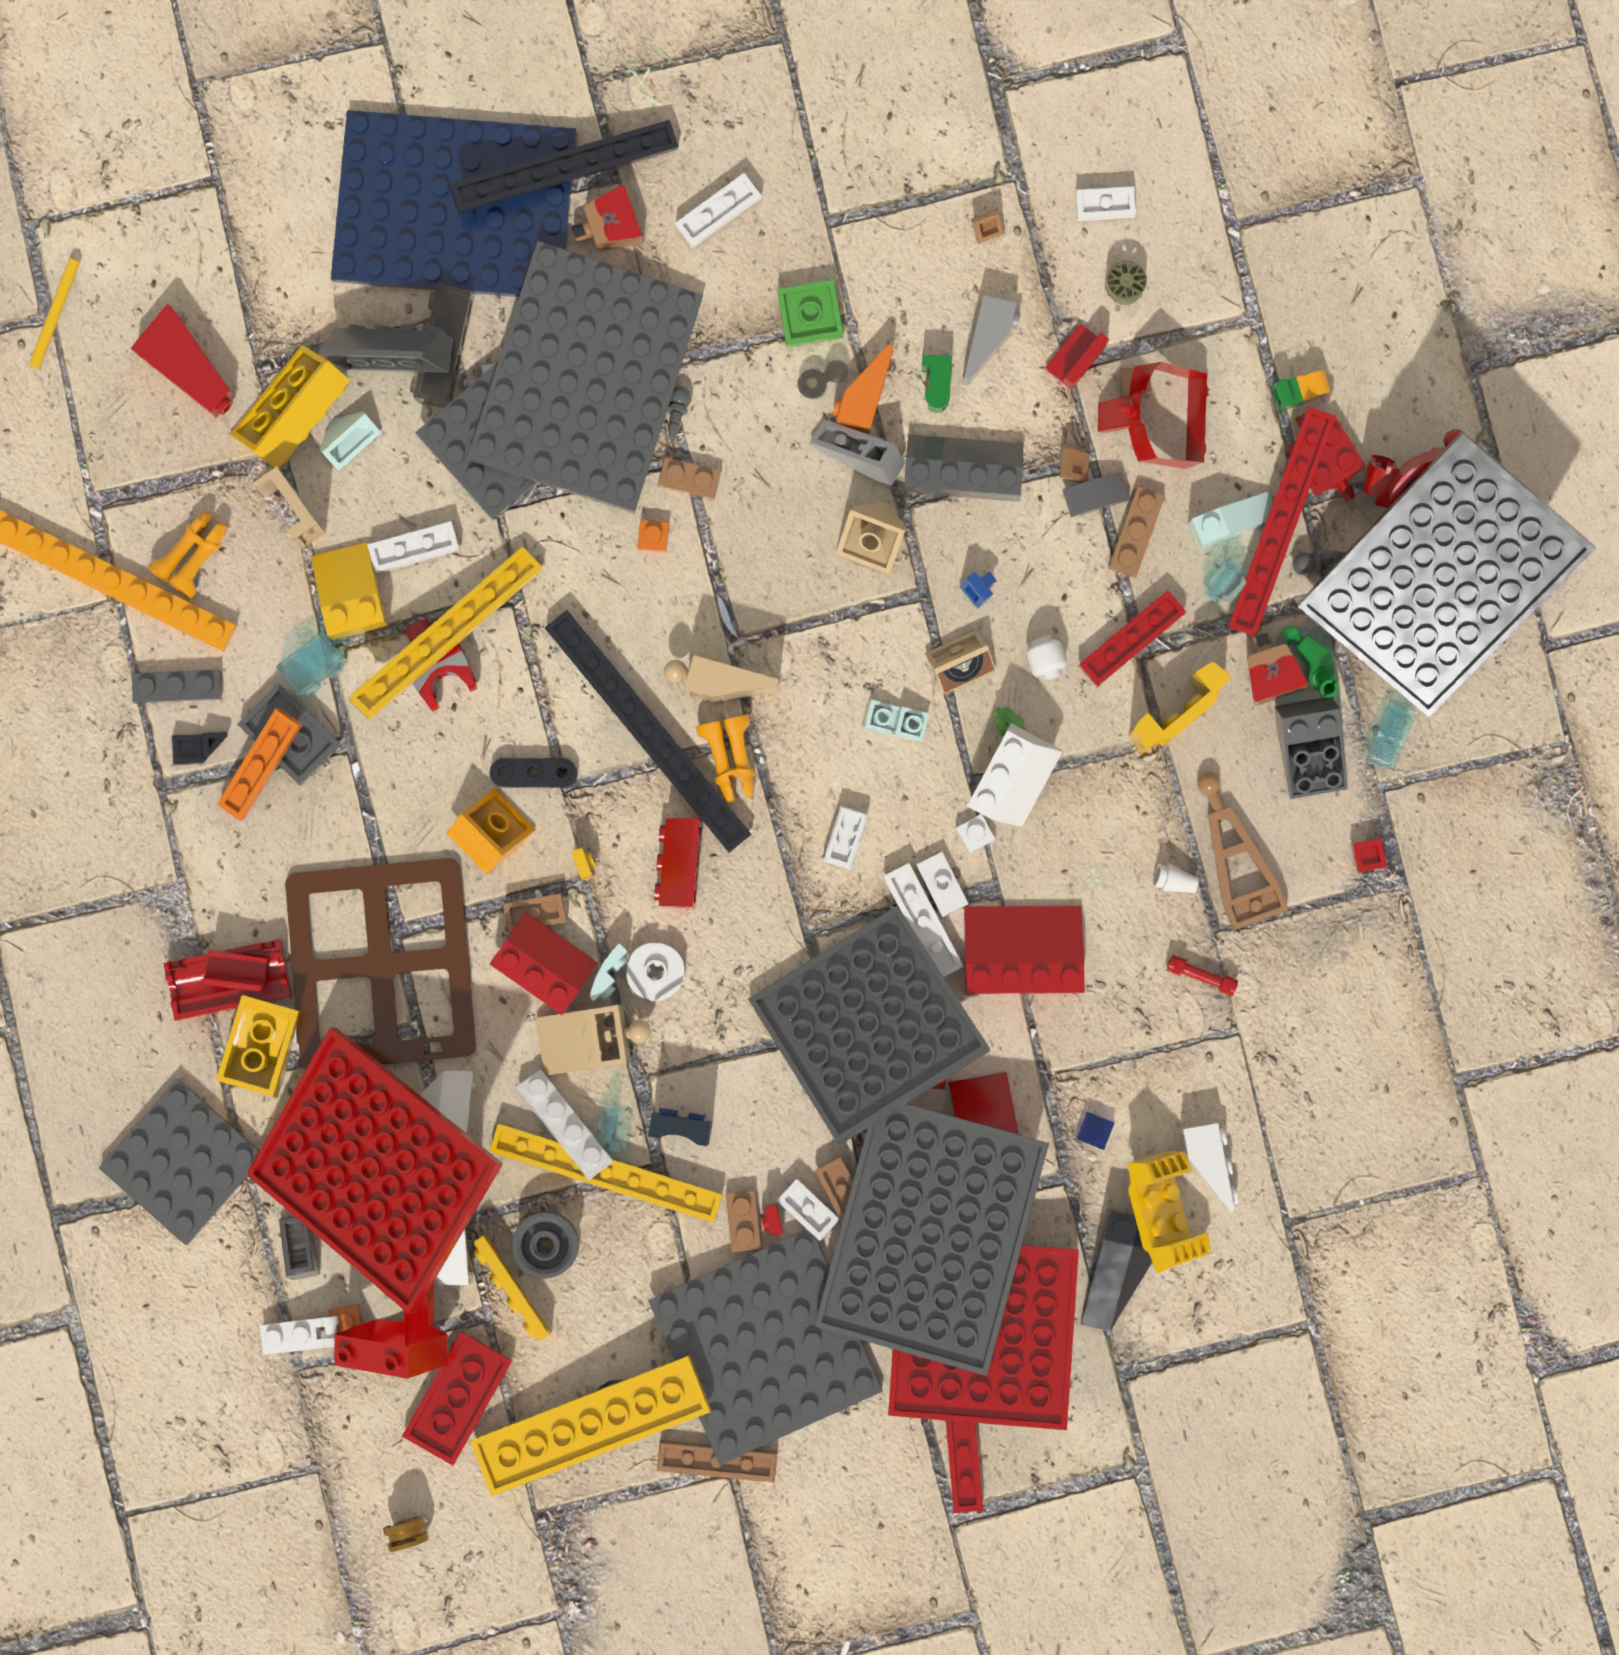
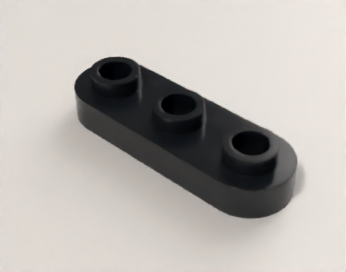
[489,758,578,788]

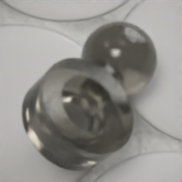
[797,360,848,400]

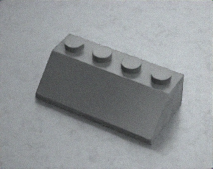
[318,324,453,373]
[903,434,1024,502]

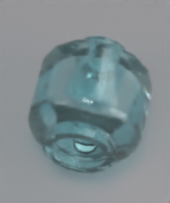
[1203,559,1246,603]

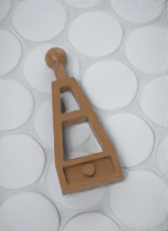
[1197,772,1289,931]

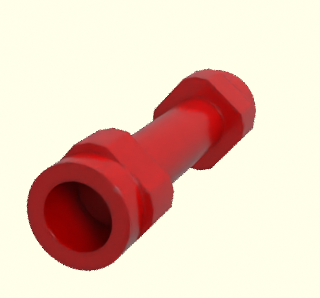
[1166,954,1239,997]

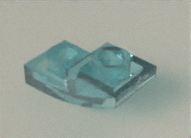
[1366,703,1417,771]

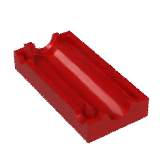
[163,939,293,1021]

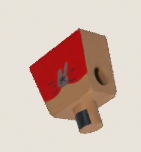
[571,185,643,251]
[1247,632,1308,707]

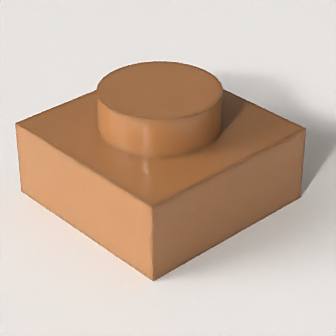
[1059,448,1090,483]

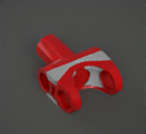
[404,619,478,712]

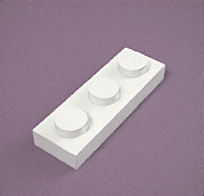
[674,173,761,249]
[367,521,460,574]

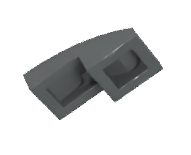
[1062,472,1131,517]

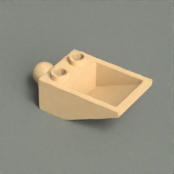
[664,653,779,703]
[536,1005,651,1076]

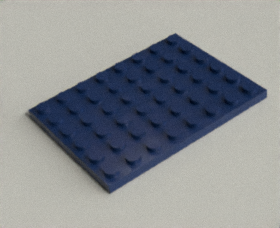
[331,110,577,297]

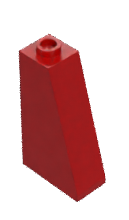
[130,304,235,418]

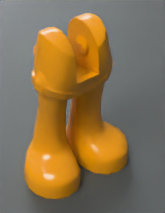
[147,511,228,600]
[695,714,755,802]

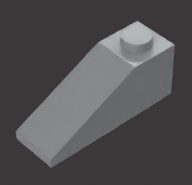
[962,295,1021,386]
[810,419,905,486]

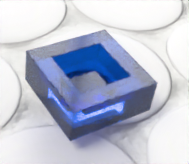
[1076,1112,1115,1150]

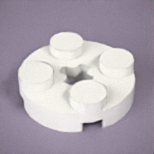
[627,943,685,1001]

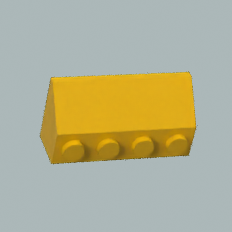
[230,345,350,469]

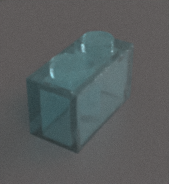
[276,631,348,697]

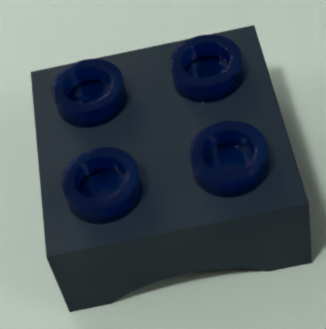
[648,1108,713,1147]

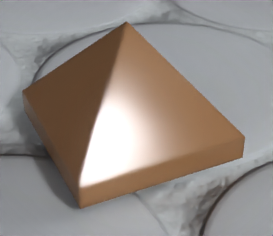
[971,209,1005,244]

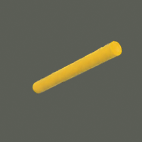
[28,258,80,370]

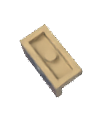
[925,629,996,694]

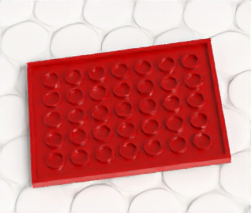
[248,1027,503,1314]

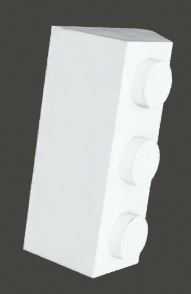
[967,723,1063,827]

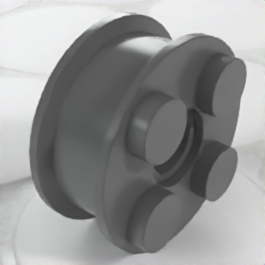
[512,1212,579,1279]

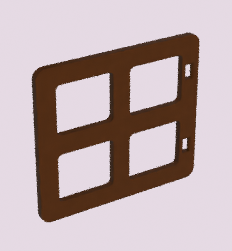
[285,858,476,1070]

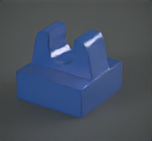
[960,572,997,609]

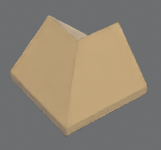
[836,501,906,575]

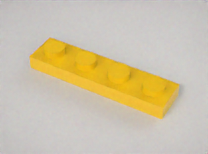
[473,1235,552,1341]

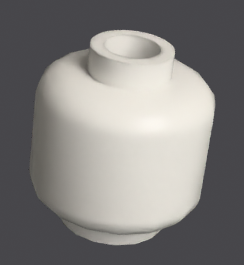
[1026,636,1068,681]

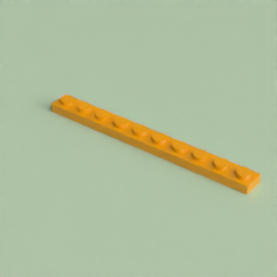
[0,510,237,652]

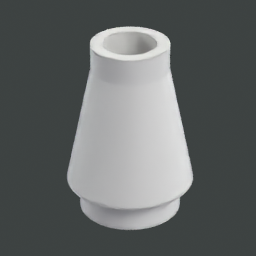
[1153,863,1199,894]

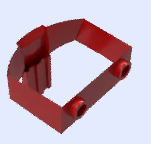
[1097,362,1209,469]
[334,1284,448,1379]

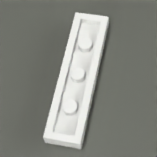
[883,863,964,977]
[517,1069,612,1181]

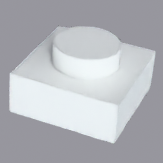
[955,814,995,854]

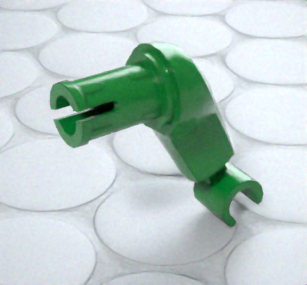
[1280,626,1339,698]

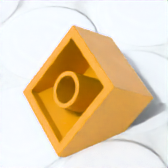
[446,788,536,875]

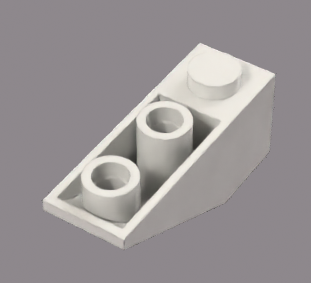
[1180,1123,1238,1212]

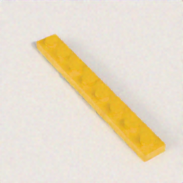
[349,546,542,721]
[489,1123,723,1223]

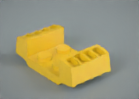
[1129,662,1232,755]
[1128,1151,1211,1273]

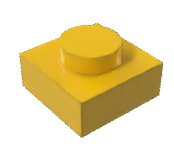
[571,848,597,881]

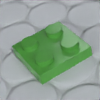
[777,279,844,348]

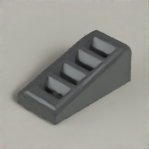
[279,1216,319,1280]

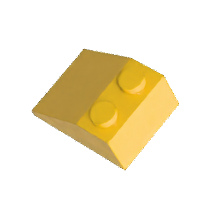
[311,542,389,640]
[216,995,300,1098]

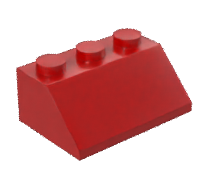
[654,818,702,910]
[490,912,598,1015]

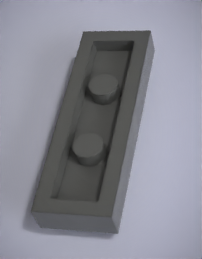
[132,670,222,704]

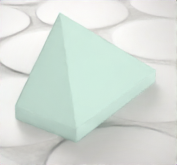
[320,411,381,471]

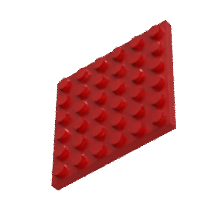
[888,1245,1079,1430]

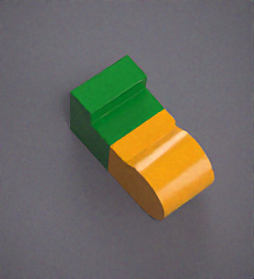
[1272,370,1331,412]

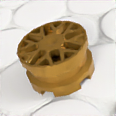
[383,1516,429,1552]

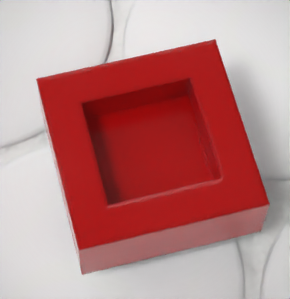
[1351,838,1388,873]
[760,1203,783,1236]

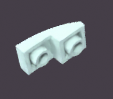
[862,699,929,742]
[590,943,629,1002]

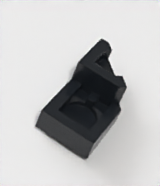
[171,732,228,766]

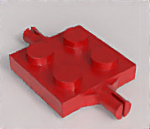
[1285,413,1366,503]

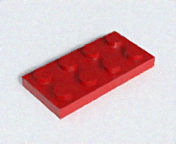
[402,1331,513,1466]

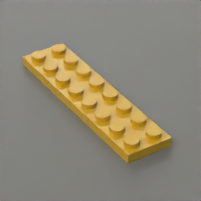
[470,1355,712,1497]

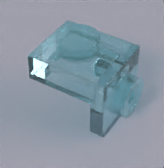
[596,1107,630,1153]

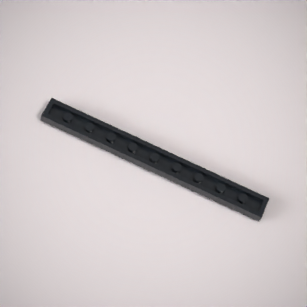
[545,610,752,853]

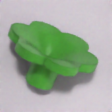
[994,707,1026,736]

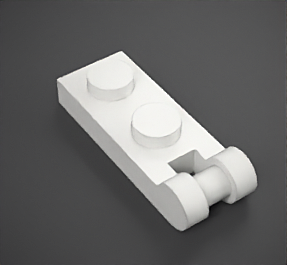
[259,1315,339,1355]

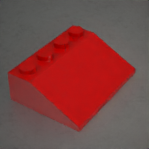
[964,906,1085,995]

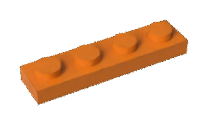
[217,708,303,821]

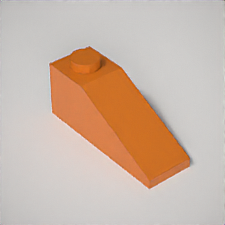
[833,344,894,434]

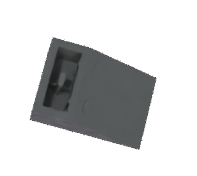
[1275,697,1348,799]

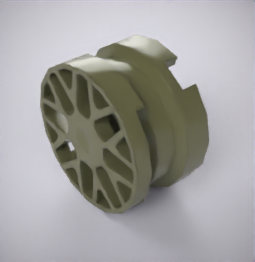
[1105,260,1147,305]

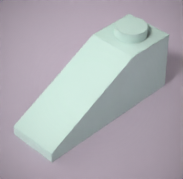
[1188,491,1273,551]

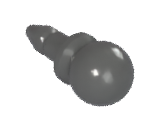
[667,386,692,439]
[1292,551,1346,576]

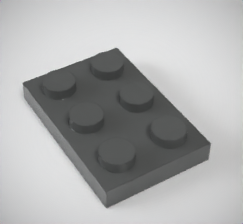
[237,683,342,786]

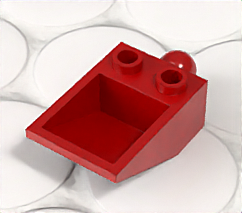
[949,1072,1019,1134]

